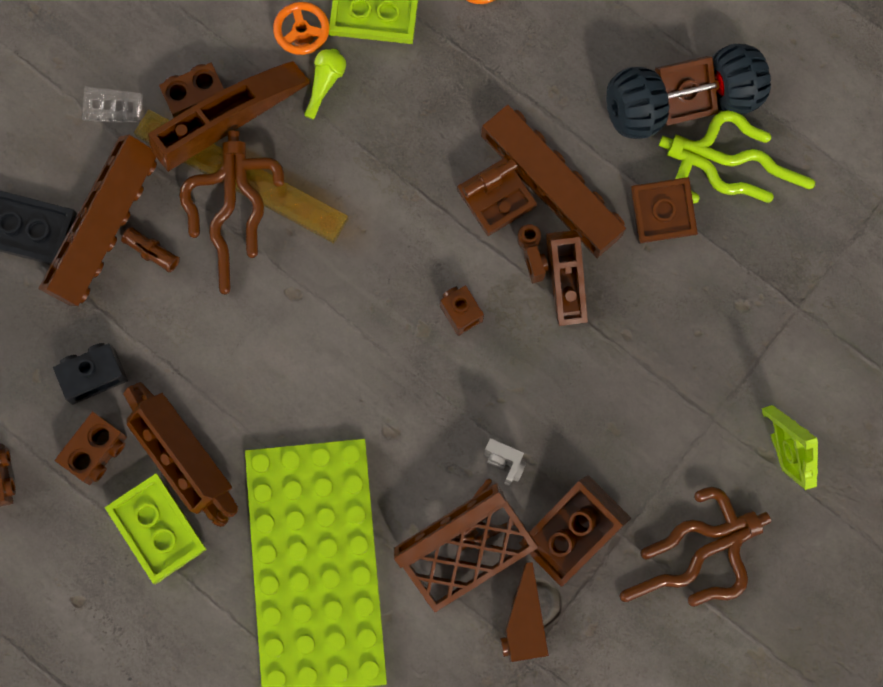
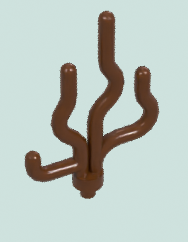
[179,131,284,295]
[619,486,771,607]

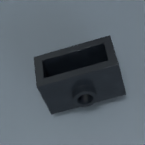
[53,343,128,405]

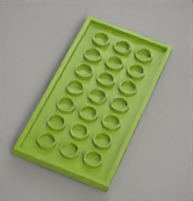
[245,439,387,687]

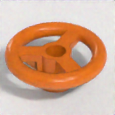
[273,2,330,55]

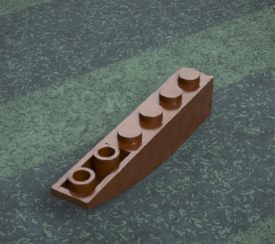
[148,61,310,172]

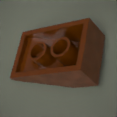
[519,475,631,587]

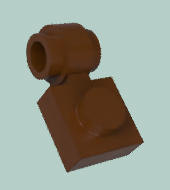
[517,224,549,284]

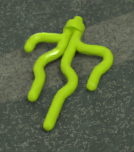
[658,110,815,204]

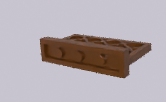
[394,483,538,613]

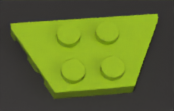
[761,405,818,490]

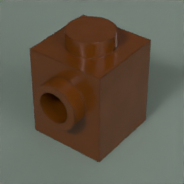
[440,285,484,336]

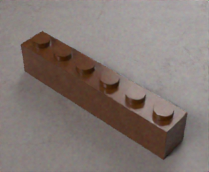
[481,105,626,258]
[38,134,157,306]

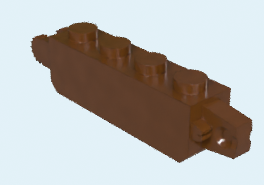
[123,382,239,527]

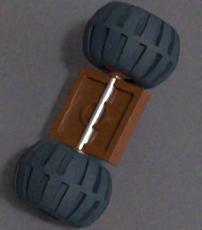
[606,44,771,139]

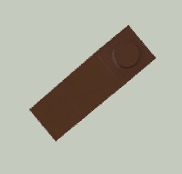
[546,230,588,326]
[500,562,549,662]

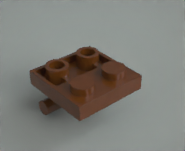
[457,157,537,236]

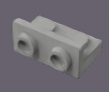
[484,438,526,486]

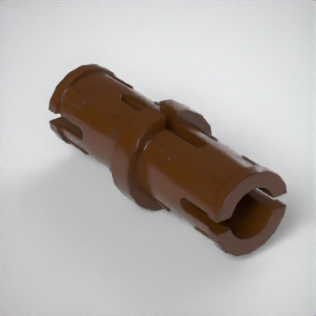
[121,227,180,273]

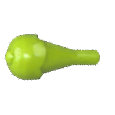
[304,49,347,119]

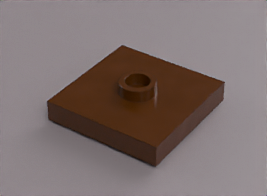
[631,177,698,244]

